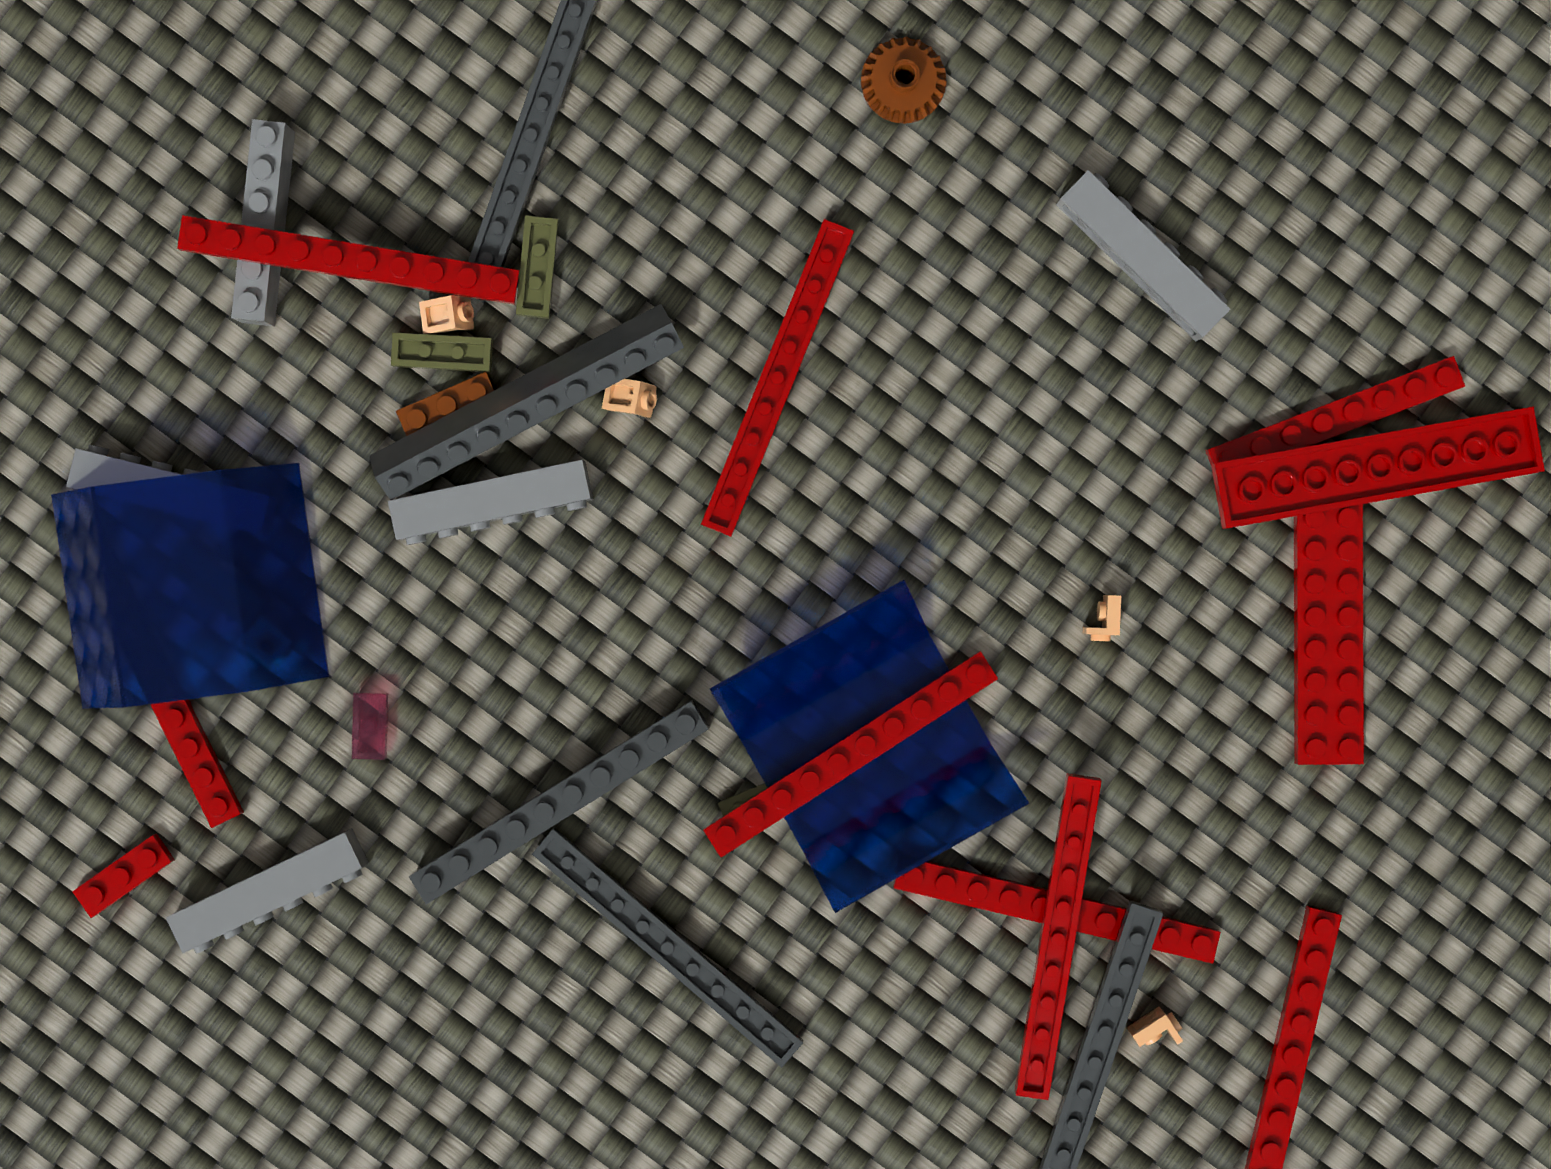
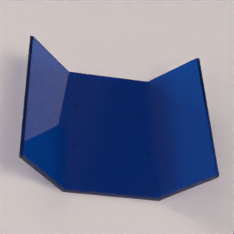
[51,463,329,709]
[710,580,1029,913]

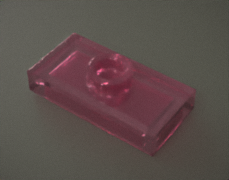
[352,692,389,760]

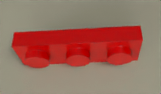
[72,833,175,918]

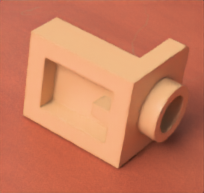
[419,295,474,335]
[601,379,657,418]
[1083,595,1121,641]
[1126,1007,1183,1047]

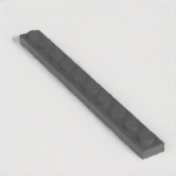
[468,0,598,267]
[532,827,803,1068]
[1039,900,1164,1169]

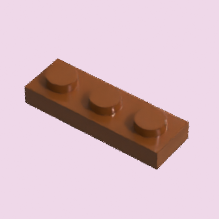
[396,372,495,436]

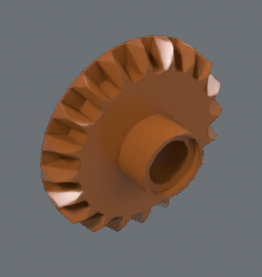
[861,36,947,124]

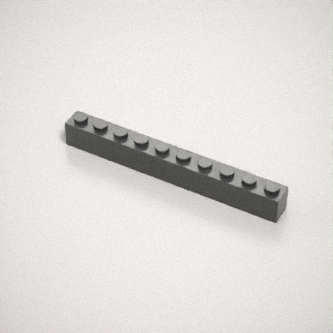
[369,304,684,500]
[409,699,710,905]

